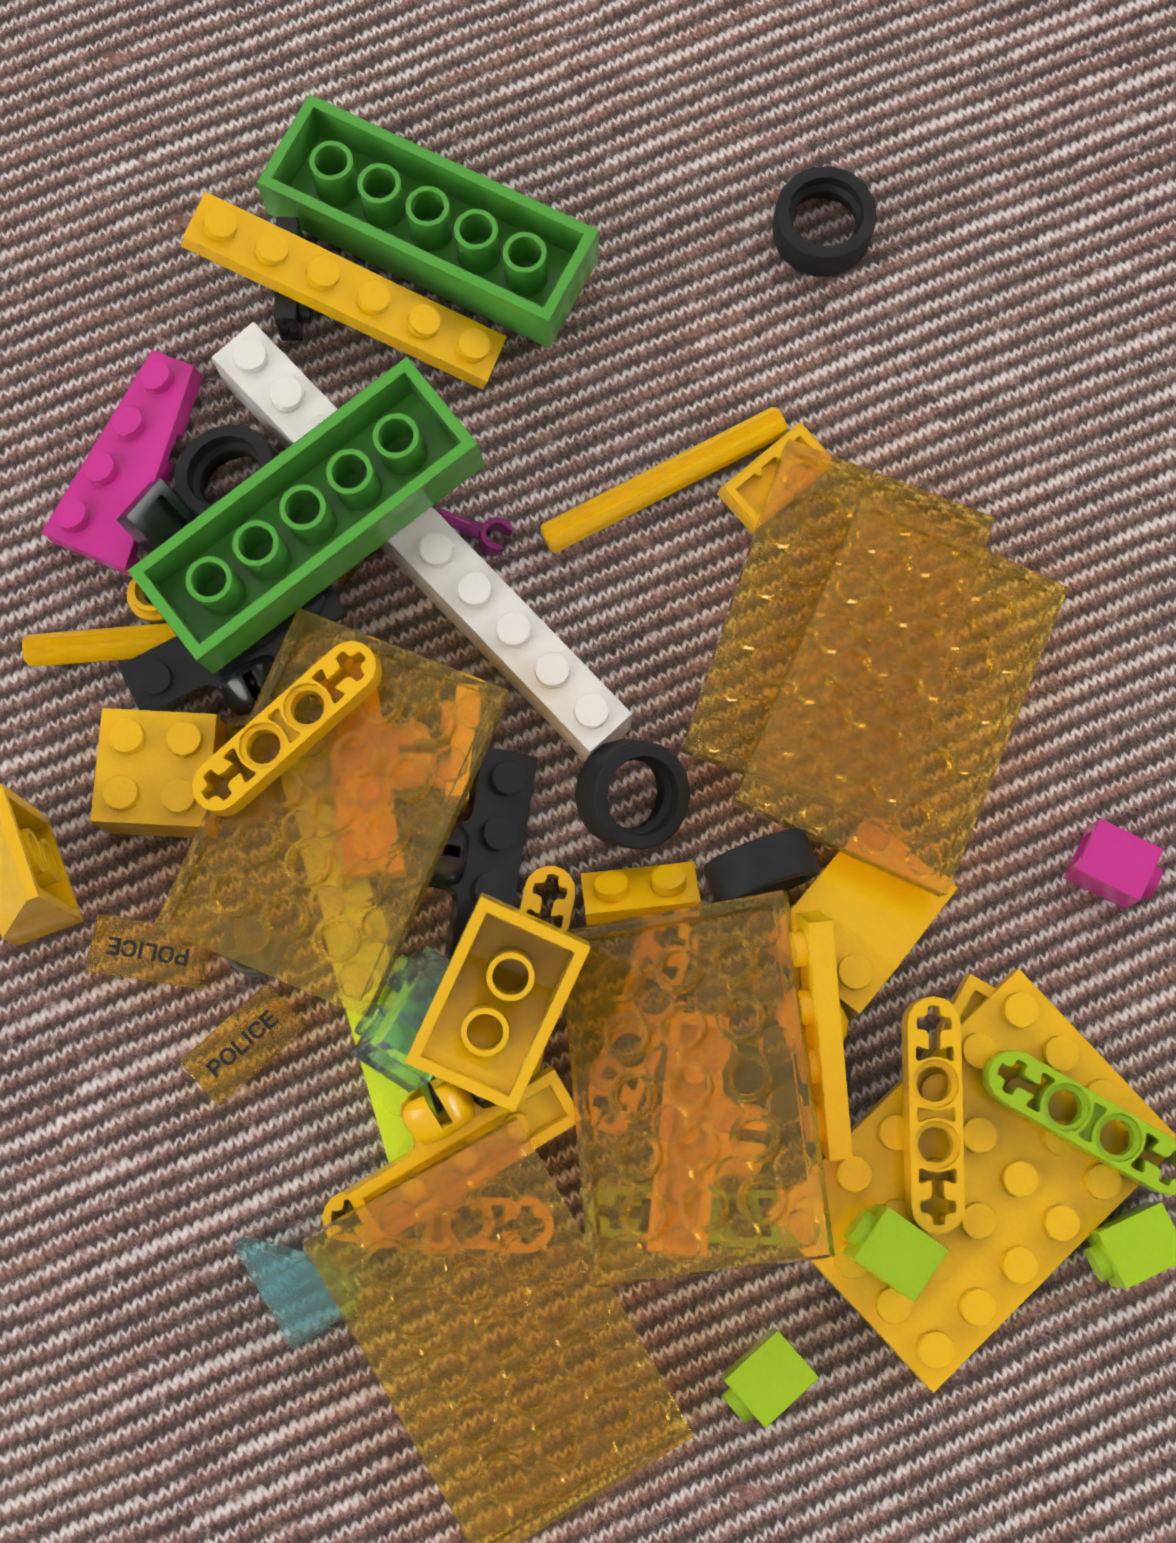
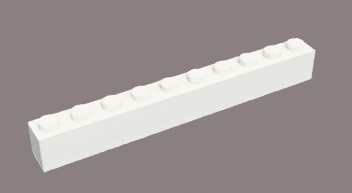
[212,322,632,762]

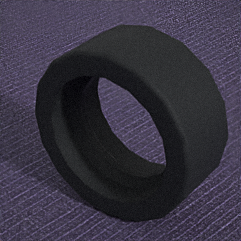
[772,166,877,277]
[175,424,278,517]
[575,739,691,850]
[703,828,821,911]

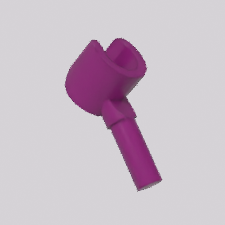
[439,509,513,556]

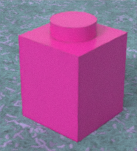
[1063,818,1164,909]

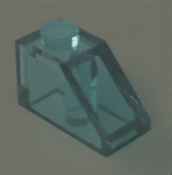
[232,1236,363,1349]

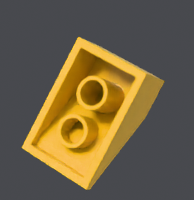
[0,783,83,946]
[762,816,958,1020]
[404,892,591,1113]

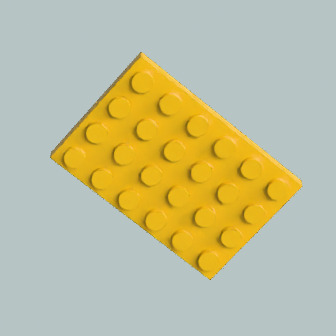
[765,969,1176,1393]

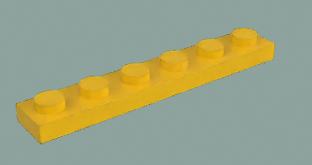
[181,191,507,390]

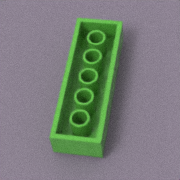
[257,94,599,349]
[127,357,485,675]

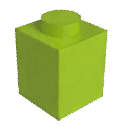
[1085,1202,1176,1289]
[843,1203,949,1302]
[720,1327,819,1428]

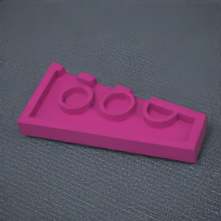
[41,350,203,578]

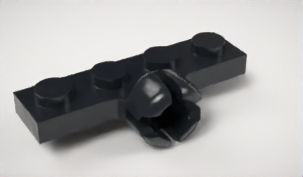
[117,584,347,717]
[413,746,537,973]

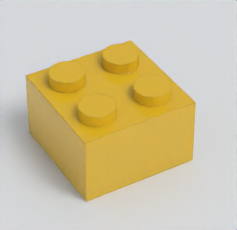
[90,708,229,839]

